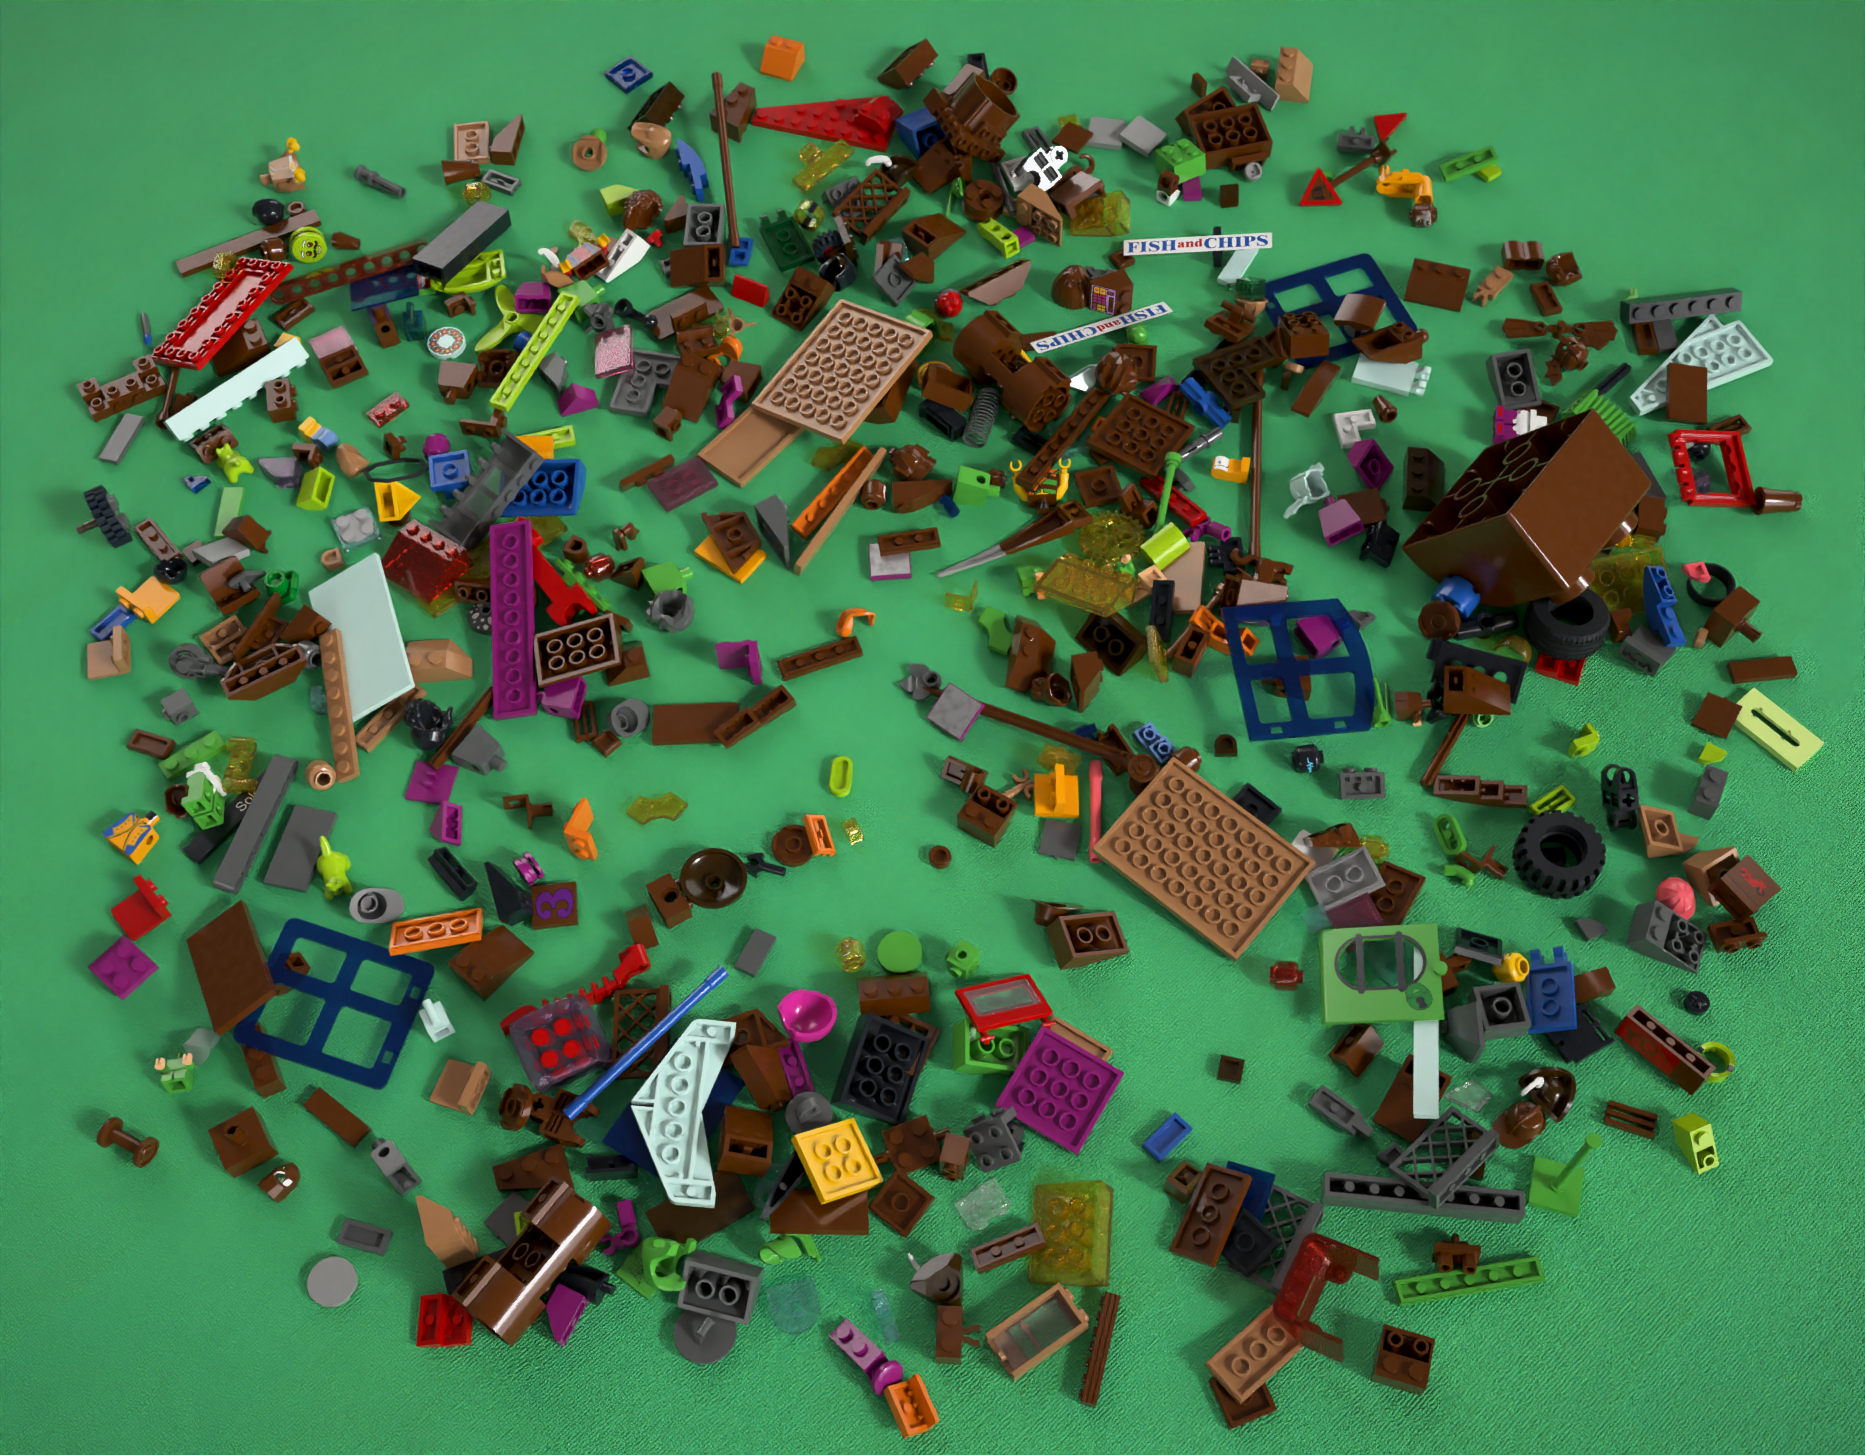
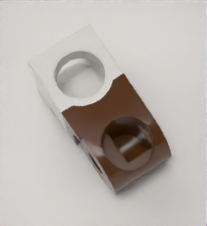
[1156,169,1180,207]

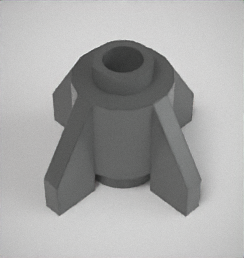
[583,303,615,337]

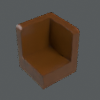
[1608,608,1633,643]

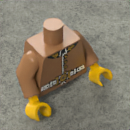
[260,137,306,193]

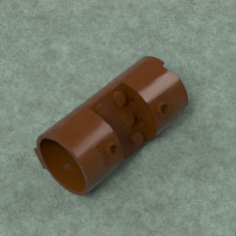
[953,310,1072,432]
[451,1175,612,1348]

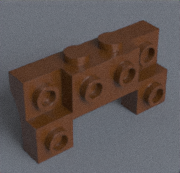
[77,354,167,422]

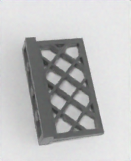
[1389,1106,1499,1210]
[1227,1183,1325,1299]

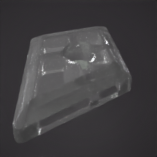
[1443,1079,1492,1113]

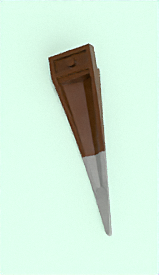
[937,499,1093,578]

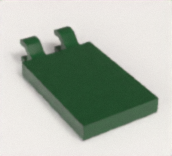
[759,208,815,273]

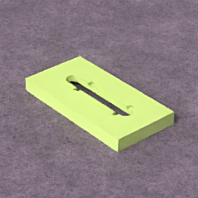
[1734,688,1824,772]

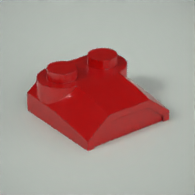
[855,96,904,135]

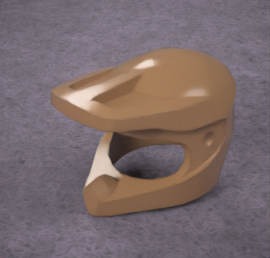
[631,122,672,159]

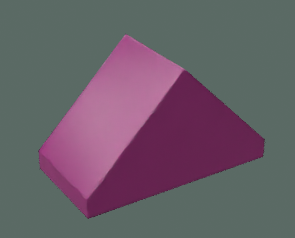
[557,383,599,417]

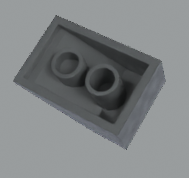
[1485,348,1542,410]
[754,494,791,570]

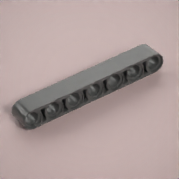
[213,754,298,895]

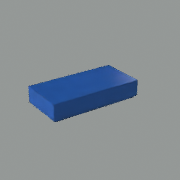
[89,604,136,642]
[1142,1112,1193,1163]

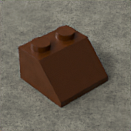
[1070,651,1104,713]

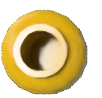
[1492,952,1529,983]

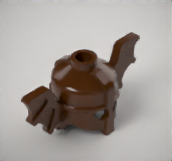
[1545,332,1609,386]

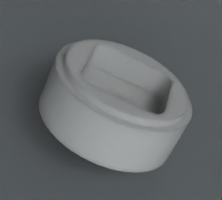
[1243,162,1262,182]

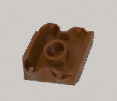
[477,349,513,388]
[1302,822,1361,847]

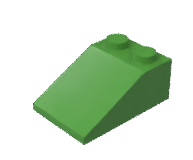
[953,1018,1028,1075]

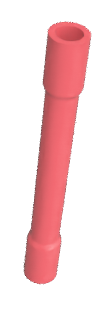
[1089,760,1103,863]

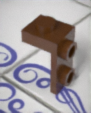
[459,408,507,438]

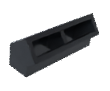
[427,847,478,902]

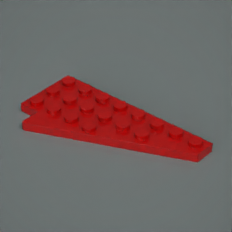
[751,96,897,153]

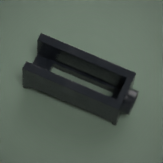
[918,399,967,442]

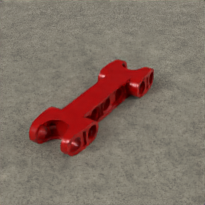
[515,516,598,627]

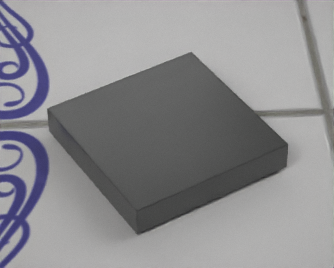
[870,254,918,307]

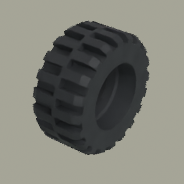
[1512,810,1606,899]

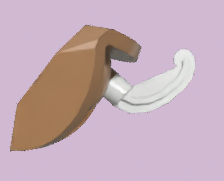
[538,248,575,289]

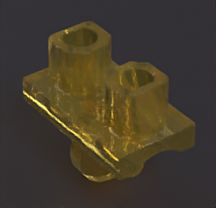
[1037,743,1082,776]

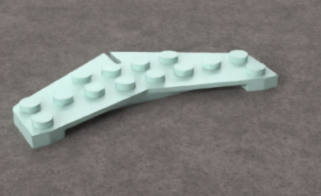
[631,1019,736,1208]

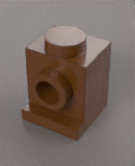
[652,406,683,442]

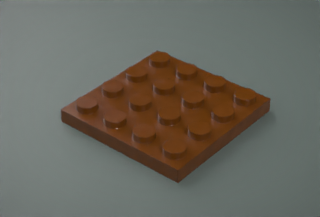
[1086,393,1195,481]

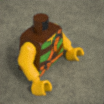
[1009,458,1071,515]

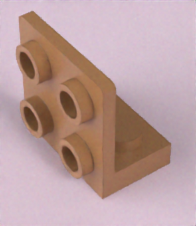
[87,625,131,680]
[430,1059,492,1116]

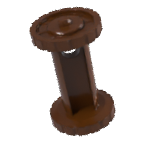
[1127,754,1157,795]
[96,1117,159,1168]

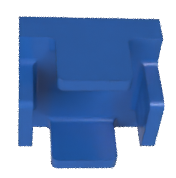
[428,449,474,500]

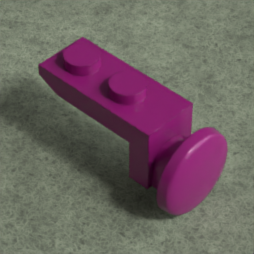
[829,1318,904,1396]

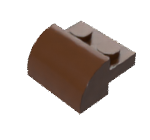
[318,345,369,390]

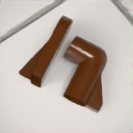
[612,522,640,551]

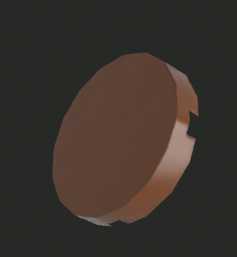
[1418,600,1461,640]
[771,824,813,867]
[499,1083,532,1132]

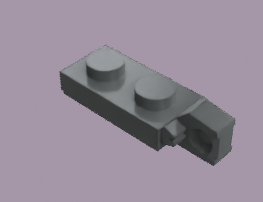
[1307,1085,1373,1141]

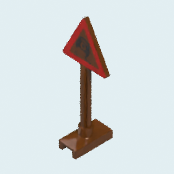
[1299,137,1397,207]

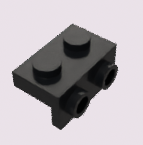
[1359,521,1400,568]

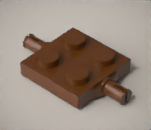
[872,1114,951,1175]

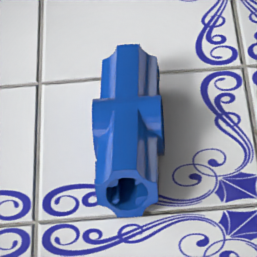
[1179,377,1232,429]

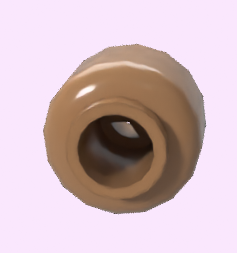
[305,760,336,791]

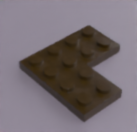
[1192,335,1280,410]

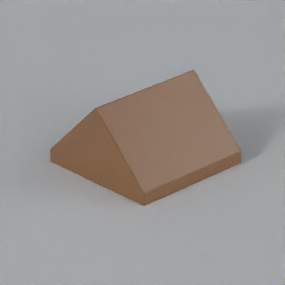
[1637,804,1684,859]

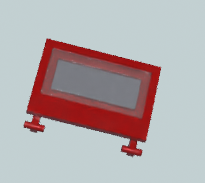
[955,973,1055,1045]

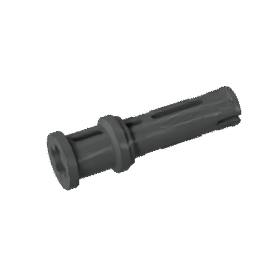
[354,165,406,199]

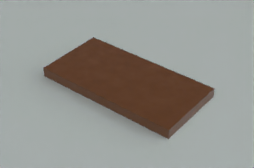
[186,900,277,1036]

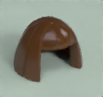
[1051,265,1091,310]

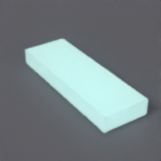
[1217,249,1259,289]

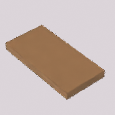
[1162,542,1206,615]
[1204,1299,1312,1405]

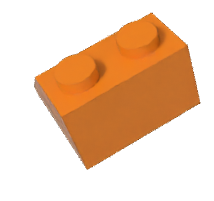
[760,35,805,82]

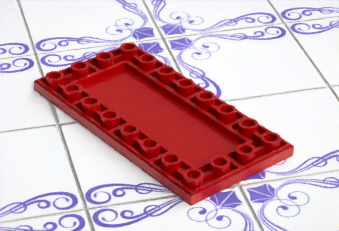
[151,257,294,371]

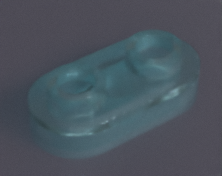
[754,1162,783,1211]

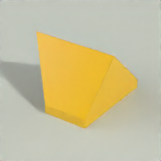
[374,481,421,522]

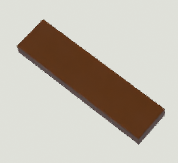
[777,636,863,681]

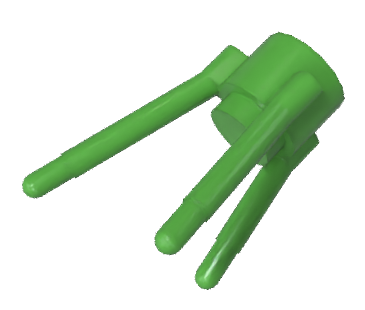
[946,177,966,218]
[1355,678,1392,728]

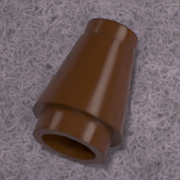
[331,231,361,250]
[1373,395,1398,423]

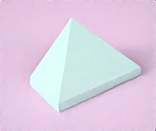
[1068,364,1098,393]

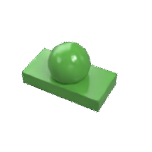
[1125,323,1148,345]

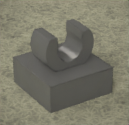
[1172,466,1196,493]

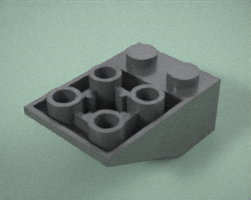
[1626,900,1707,974]

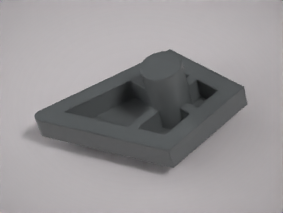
[228,570,267,592]

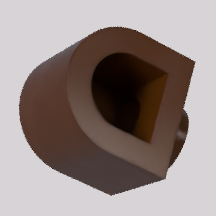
[563,535,589,563]

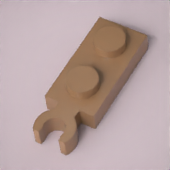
[1472,265,1514,307]

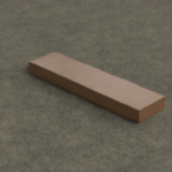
[355,683,427,753]

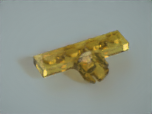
[792,138,855,194]

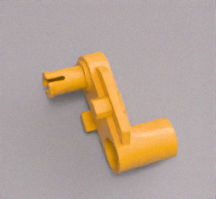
[1376,165,1433,204]

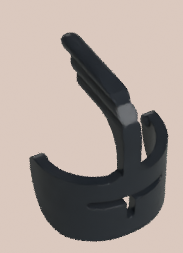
[1426,679,1459,724]

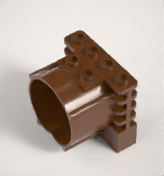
[922,72,1020,163]

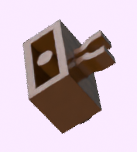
[935,1305,980,1365]

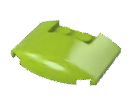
[430,249,506,295]

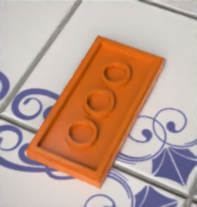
[389,908,484,956]

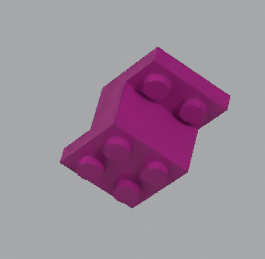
[88,935,159,1000]

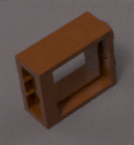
[921,363,974,413]

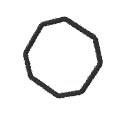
[363,458,429,483]

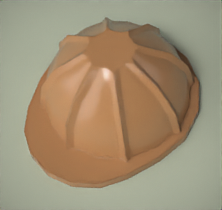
[1236,296,1268,316]

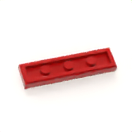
[1139,475,1207,528]

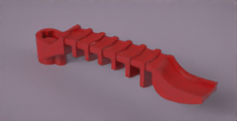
[500,944,651,1036]

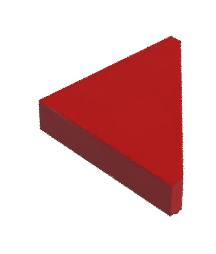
[1373,113,1407,141]

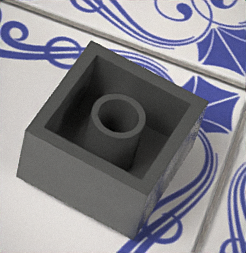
[1467,981,1532,1040]

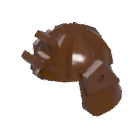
[888,444,936,482]

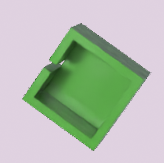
[1155,138,1206,184]

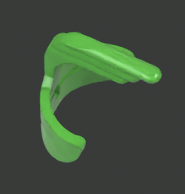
[758,1234,821,1265]

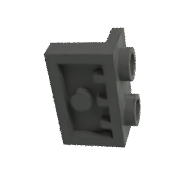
[1336,768,1385,800]

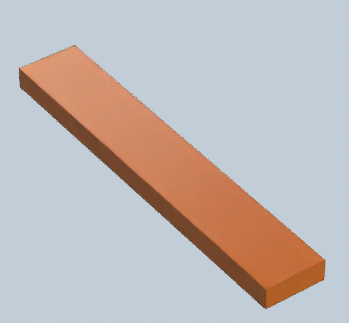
[789,445,874,540]

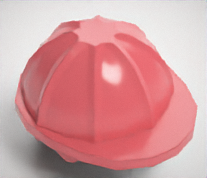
[1655,877,1696,920]

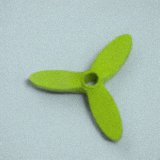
[475,284,562,354]

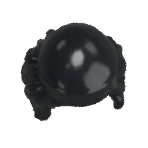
[403,698,453,751]

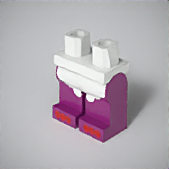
[1492,405,1547,445]

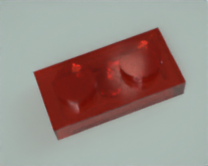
[366,391,410,428]

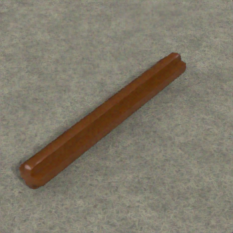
[429,686,493,771]
[1420,714,1471,788]

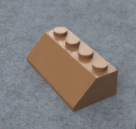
[416,1195,480,1269]

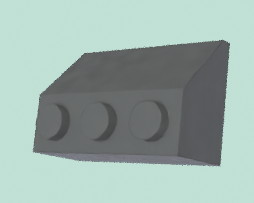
[683,204,727,248]
[677,1250,764,1325]

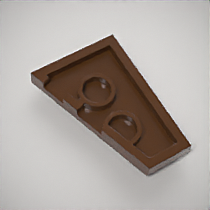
[492,1143,575,1192]

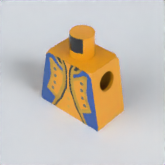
[101,811,161,865]

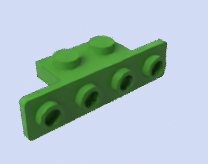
[554,558,615,615]

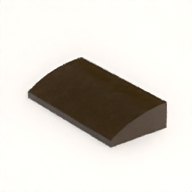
[645,1170,756,1244]

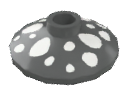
[468,603,492,634]

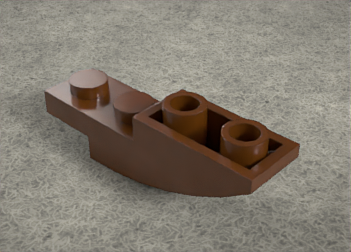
[455,578,538,608]

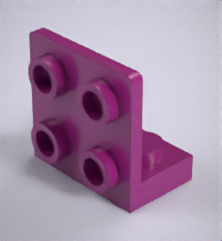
[715,640,762,685]

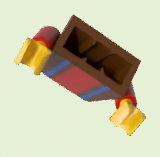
[557,233,610,281]

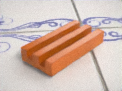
[802,814,836,857]

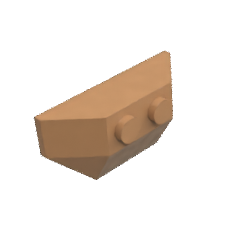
[404,639,473,683]

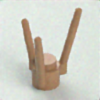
[727,308,757,336]

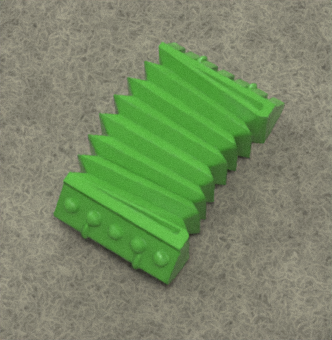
[1562,389,1637,447]

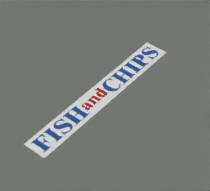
[1123,232,1272,256]
[1030,301,1173,354]

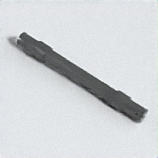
[990,162,1017,216]

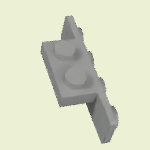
[1225,57,1280,111]

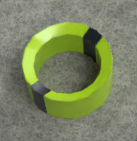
[1696,1041,1736,1083]

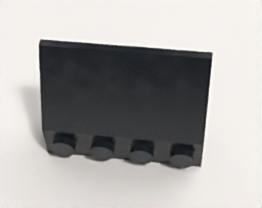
[830,1012,930,1126]

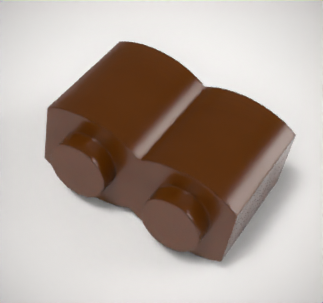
[1501,240,1544,270]

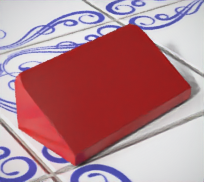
[731,274,770,308]

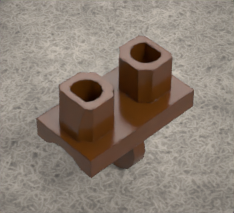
[1431,1233,1481,1275]

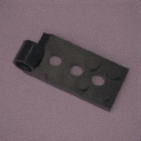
[1426,637,1528,704]

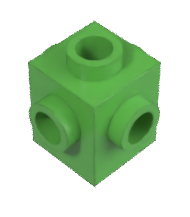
[945,939,981,980]

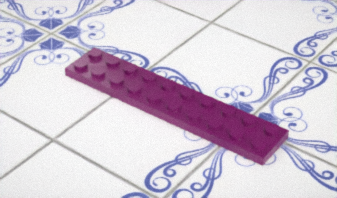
[489,520,537,721]

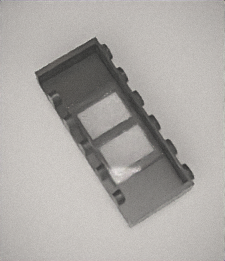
[428,427,544,554]

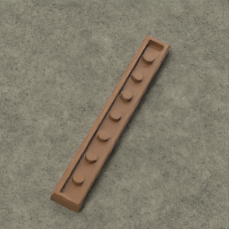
[794,447,887,576]

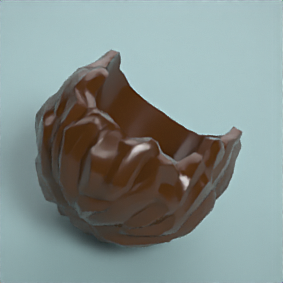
[1546,251,1582,287]

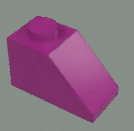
[546,1283,588,1348]

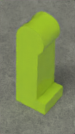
[977,218,1020,259]

